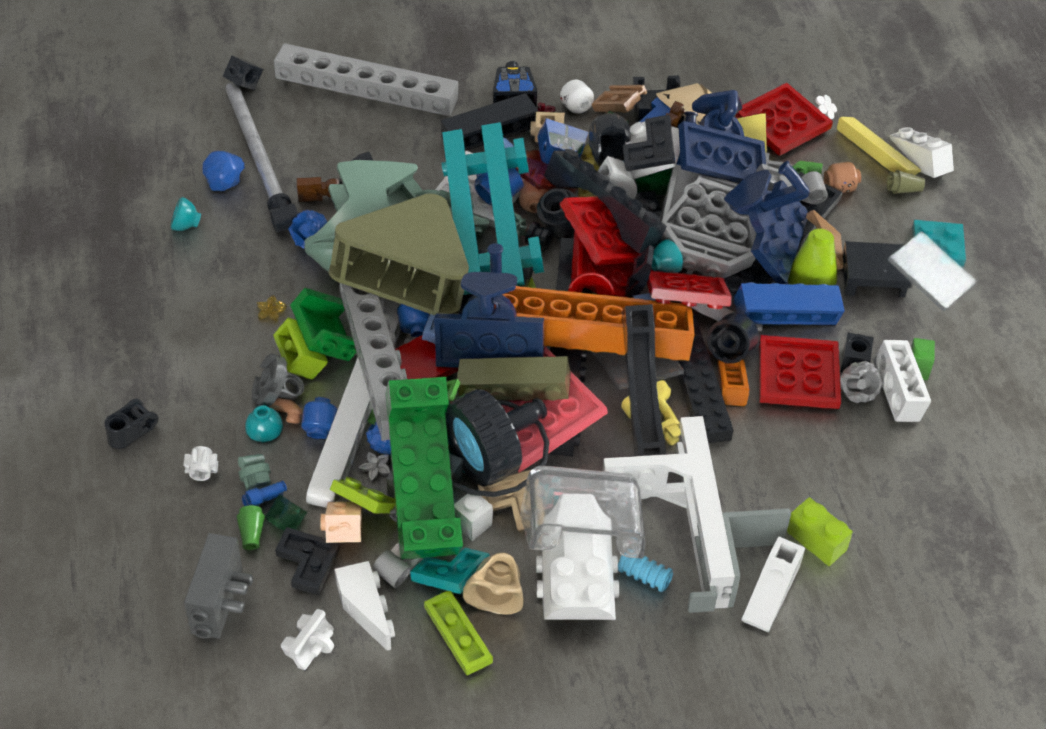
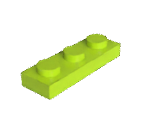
[424,591,493,676]

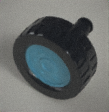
[445,389,547,487]

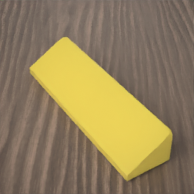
[837,117,921,175]

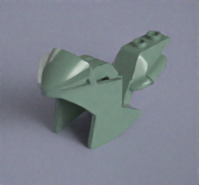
[304,160,490,272]

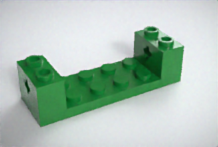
[385,377,463,560]

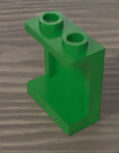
[290,287,357,361]

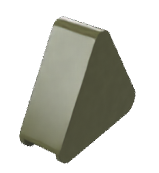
[329,194,469,315]

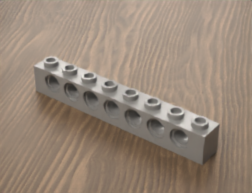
[274,43,458,116]
[340,283,407,441]

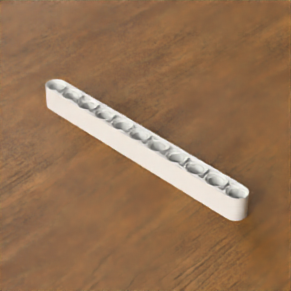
[306,298,401,508]

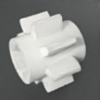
[183,446,218,481]

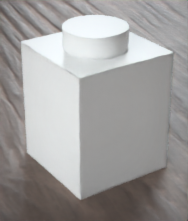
[454,494,493,541]

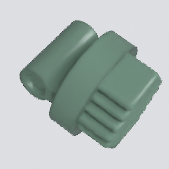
[238,454,271,491]

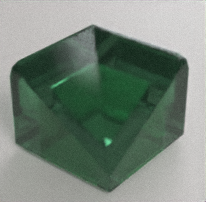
[265,494,307,531]

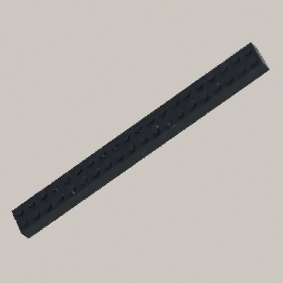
[634,191,734,443]

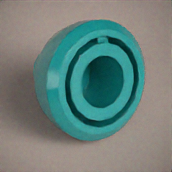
[170,197,201,231]
[651,239,683,273]
[245,405,283,442]

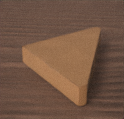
[806,210,843,271]

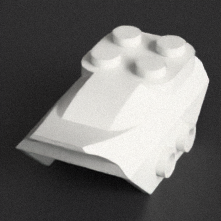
[536,496,619,620]

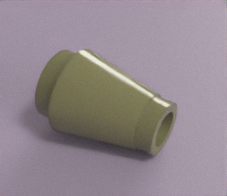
[887,170,925,194]

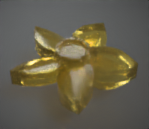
[256,295,287,321]

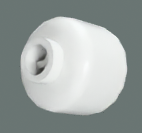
[560,79,594,114]

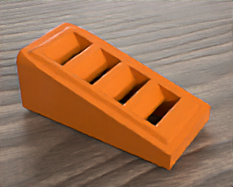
[718,359,750,406]

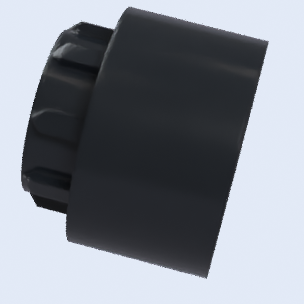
[537,188,576,238]
[707,313,759,363]

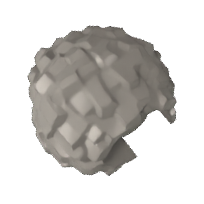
[840,361,882,403]

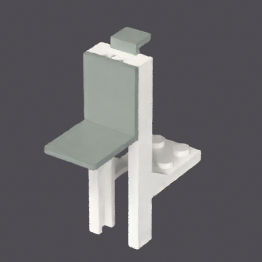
[600,416,791,613]

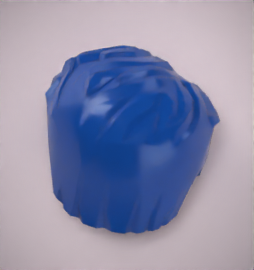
[202,151,245,191]

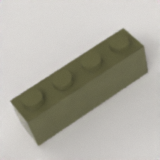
[457,356,571,401]

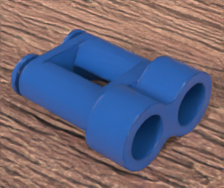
[242,481,287,507]

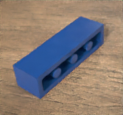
[734,282,845,325]

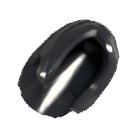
[588,113,631,168]

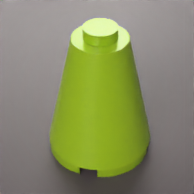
[788,229,838,285]

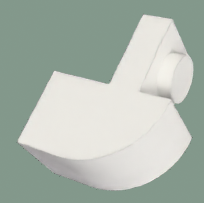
[597,156,637,199]

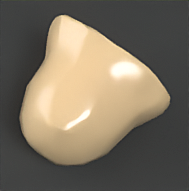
[463,553,524,615]

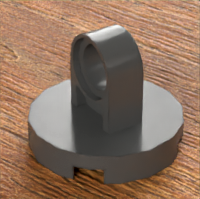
[252,353,305,407]

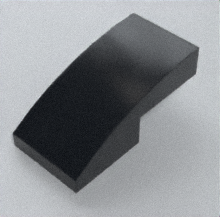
[625,245,654,298]

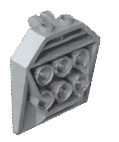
[660,164,757,279]

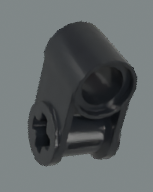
[104,398,159,449]

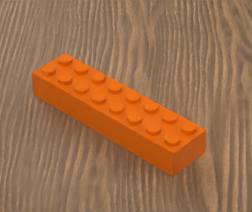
[494,286,695,361]

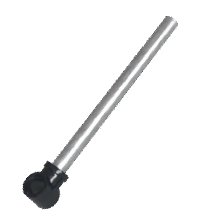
[225,82,298,233]

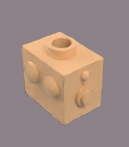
[321,502,362,543]

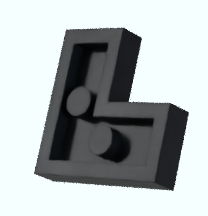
[623,115,675,171]
[275,527,340,595]

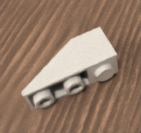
[890,127,954,178]
[741,536,805,633]
[335,561,395,650]

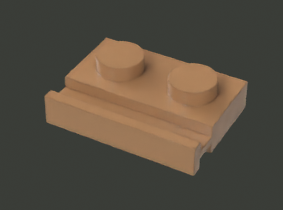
[592,85,647,113]

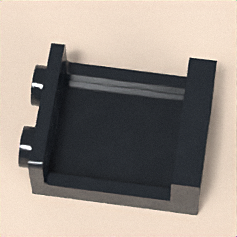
[842,241,913,297]

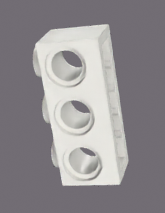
[873,340,931,422]

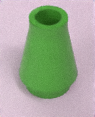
[236,505,265,550]

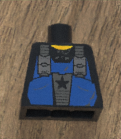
[493,61,537,108]

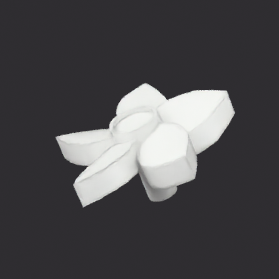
[358,452,390,482]

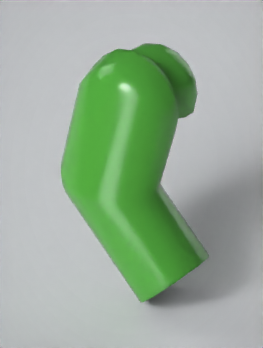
[792,161,823,174]

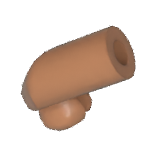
[269,398,303,424]

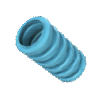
[618,549,673,592]

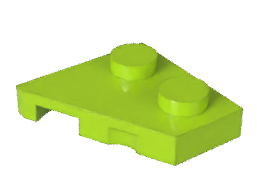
[330,477,395,514]

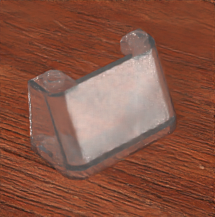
[520,466,646,559]

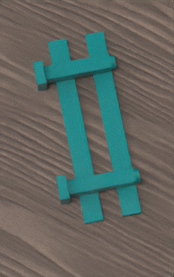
[442,122,544,295]

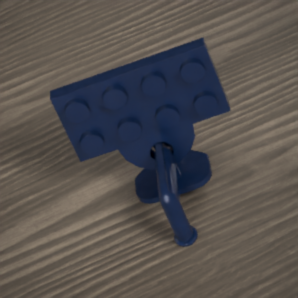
[678,90,766,183]
[724,161,810,284]
[434,243,544,368]

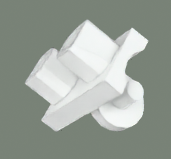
[281,609,334,670]

